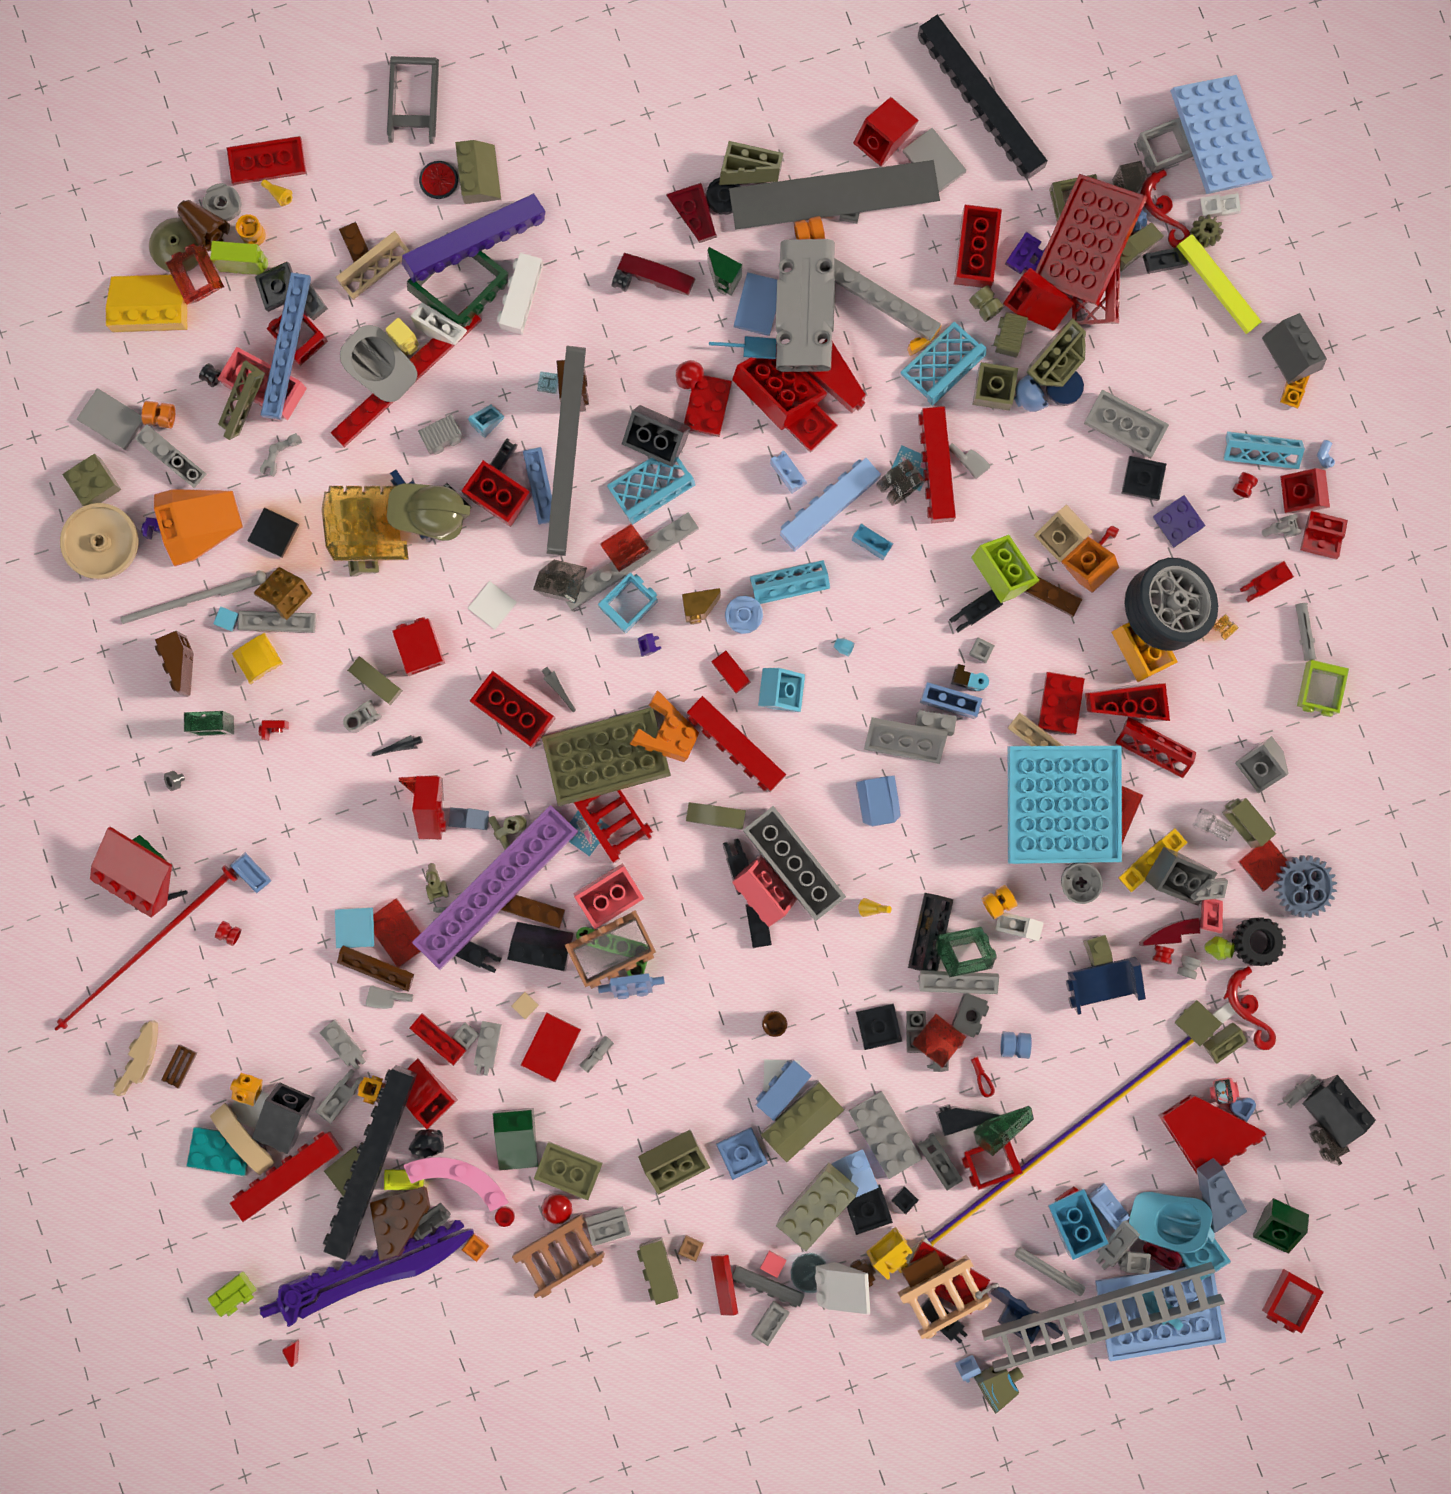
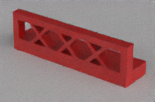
[1115,717,1197,778]

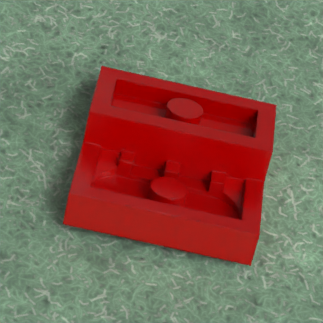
[1300,511,1348,559]

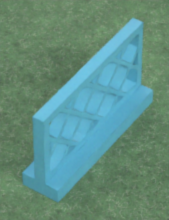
[901,322,986,406]
[607,457,695,525]

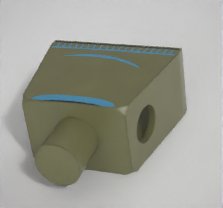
[974,1366,1024,1414]

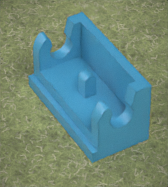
[852,523,893,560]

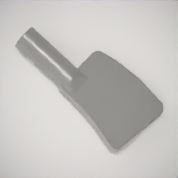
[949,443,990,479]
[366,985,413,1009]

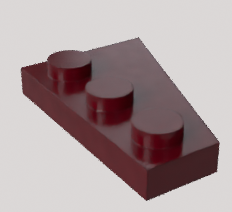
[666,183,717,243]

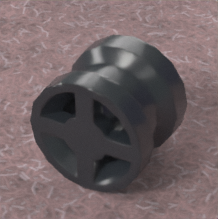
[611,269,632,292]
[199,363,222,387]

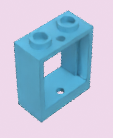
[598,572,658,634]

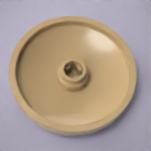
[60,503,139,580]

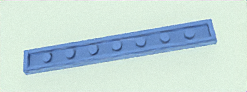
[261,272,311,420]

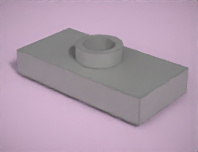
[751,1301,790,1346]

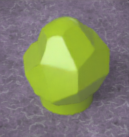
[1204,936,1235,961]

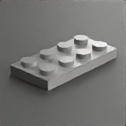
[1084,390,1169,459]
[864,717,948,764]
[849,1091,922,1179]

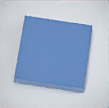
[716,1127,768,1180]

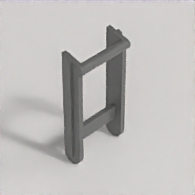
[387,56,439,144]

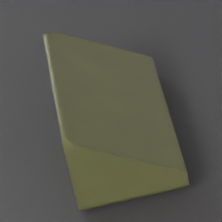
[1203,1023,1248,1064]

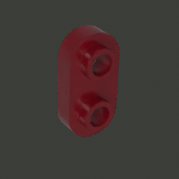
[1143,1242,1182,1270]

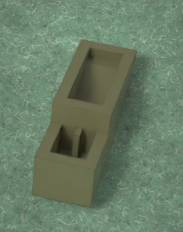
[347,656,403,705]
[686,802,746,830]

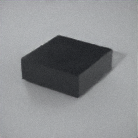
[891,1186,919,1215]

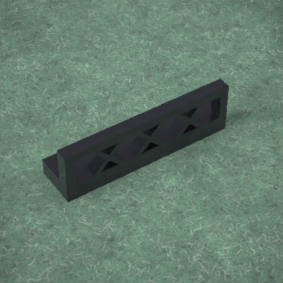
[908,893,954,971]

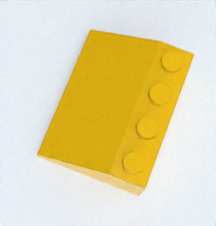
[106,274,188,332]

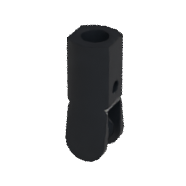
[490,438,518,471]

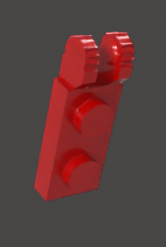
[1240,561,1294,602]

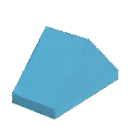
[468,404,504,438]

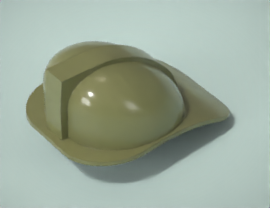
[387,483,470,541]

